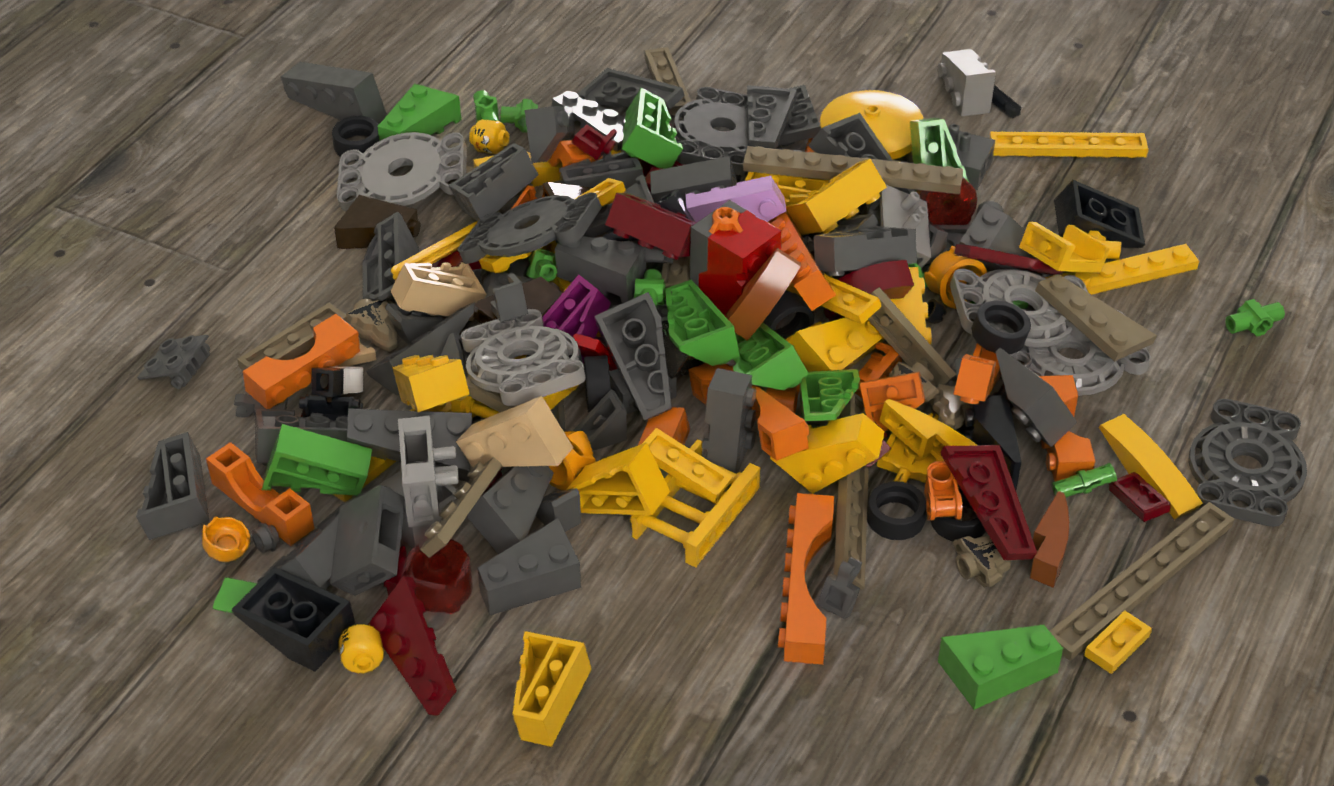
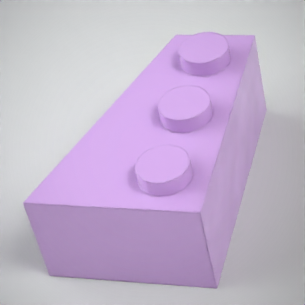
[685,175,787,222]

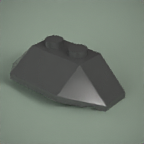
[363,212,419,301]

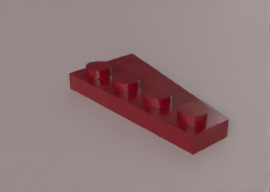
[940,445,1037,560]
[368,575,457,716]

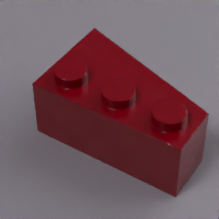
[605,193,697,260]

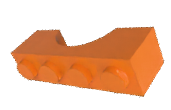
[243,314,360,409]
[1039,375,1095,482]
[206,442,315,546]

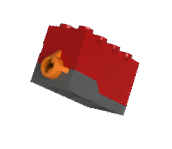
[690,200,782,317]

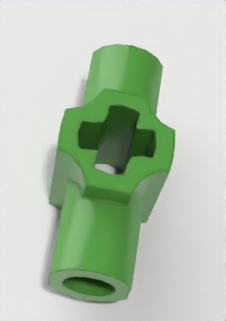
[473,90,499,123]
[501,99,538,132]
[526,248,557,282]
[634,269,666,308]
[1225,299,1285,337]

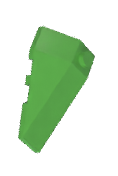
[665,279,740,366]
[733,323,809,390]
[799,369,860,421]

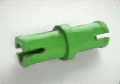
[1051,463,1117,498]

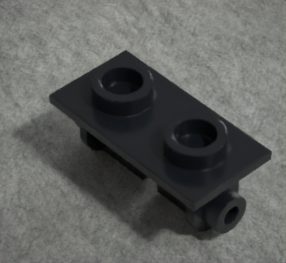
[299,394,363,421]

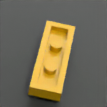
[642,428,733,503]

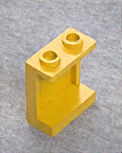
[1019,222,1110,272]

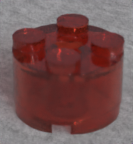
[916,177,977,225]
[405,539,473,614]

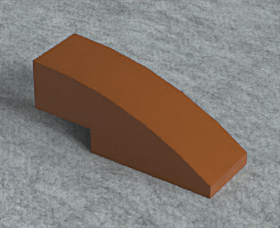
[726,248,801,341]
[1030,491,1070,588]

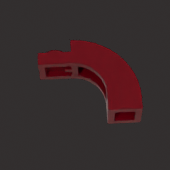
[824,260,914,322]

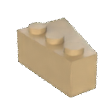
[391,262,487,321]
[456,396,574,467]

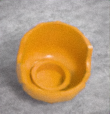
[202,517,251,562]

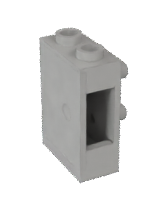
[867,185,931,268]
[398,416,459,527]

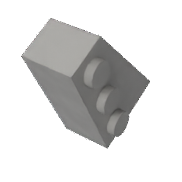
[938,49,996,116]

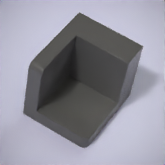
[490,273,528,322]

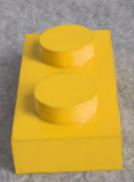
[1084,610,1152,674]

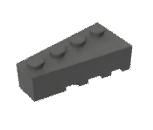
[281,62,387,124]
[808,113,914,194]
[347,409,472,482]

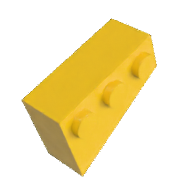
[786,159,887,235]

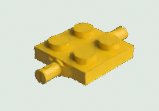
[877,413,939,483]

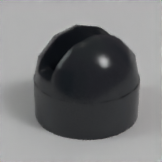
[925,299,947,324]

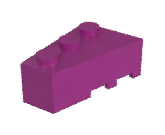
[542,275,611,363]

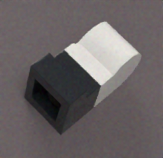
[311,366,363,397]

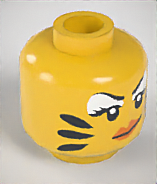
[469,120,510,154]
[338,624,384,674]

